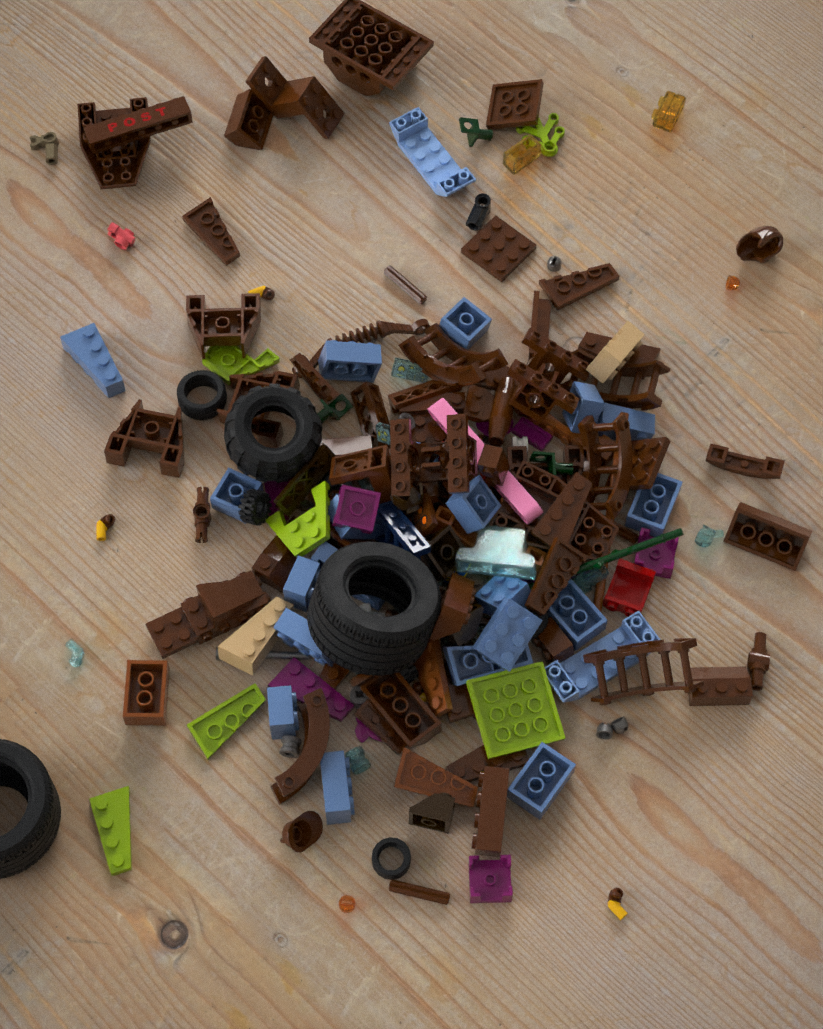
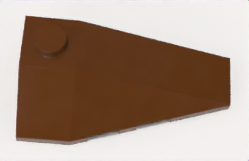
[252,516,297,594]

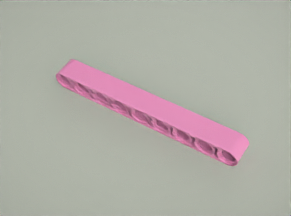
[427,398,543,525]

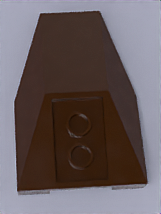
[77,97,151,190]

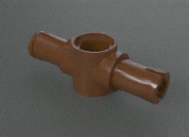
[193,487,212,543]
[747,632,770,691]

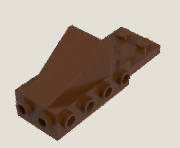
[145,570,271,659]

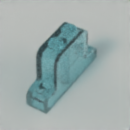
[455,526,536,580]

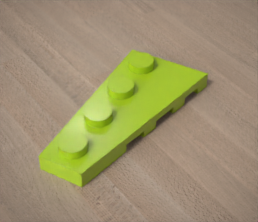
[187,683,266,760]
[89,786,132,876]

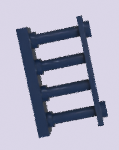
[375,500,431,561]

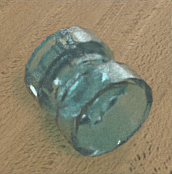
[345,746,371,774]

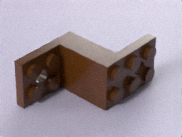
[245,56,345,139]
[329,445,440,504]

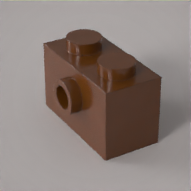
[477,444,509,486]
[531,617,574,663]

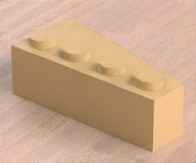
[586,321,645,384]
[218,597,294,676]

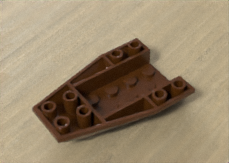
[488,460,619,560]

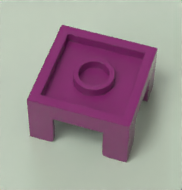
[332,484,381,534]
[634,528,679,579]
[468,855,513,903]

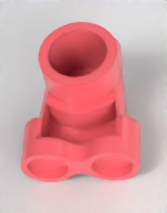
[108,222,135,250]

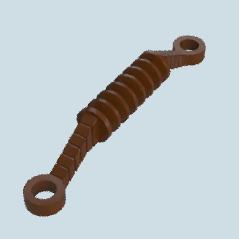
[292,319,430,378]

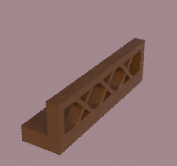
[528,290,551,360]
[388,379,465,414]
[350,381,391,449]

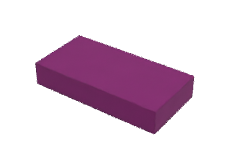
[511,416,553,452]

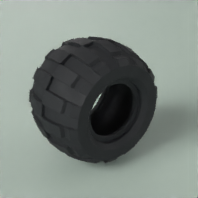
[224,384,322,483]

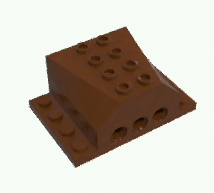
[309,0,434,96]

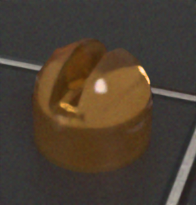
[726,275,740,290]
[339,895,355,913]

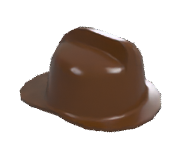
[280,811,323,853]

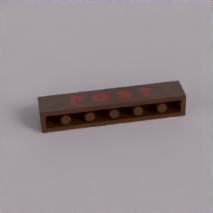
[83,96,193,154]

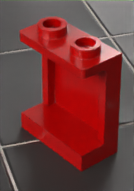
[603,559,656,617]

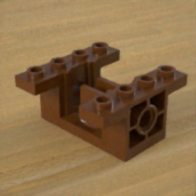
[507,328,590,423]
[390,413,477,498]

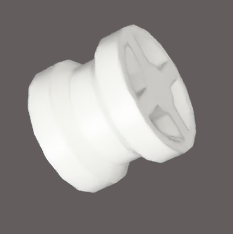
[512,436,528,455]

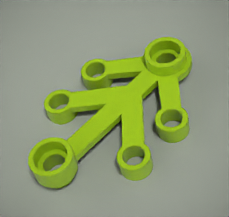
[516,113,565,157]

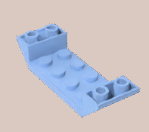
[389,107,476,197]
[545,611,660,703]

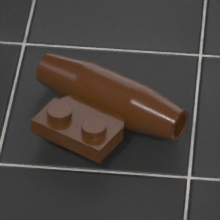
[463,377,515,446]

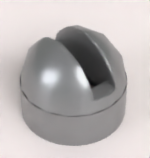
[547,255,562,272]
[610,716,628,734]
[596,722,613,740]

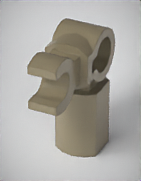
[30,132,59,165]

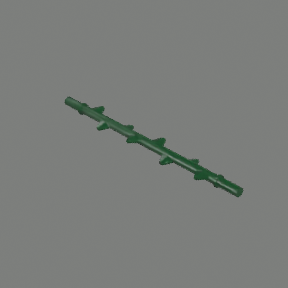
[528,528,684,590]

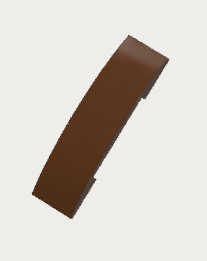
[706,443,785,479]

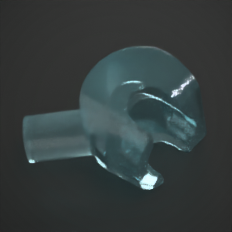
[695,525,724,547]

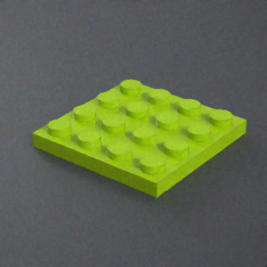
[466,661,566,759]

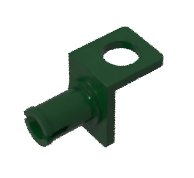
[459,117,493,147]
[317,394,353,424]
[529,451,573,476]

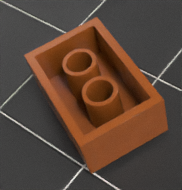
[123,660,170,726]

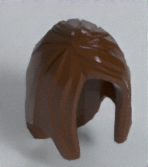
[736,226,783,263]

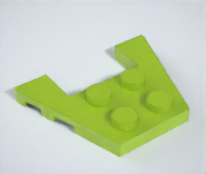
[202,346,280,385]
[265,481,330,557]

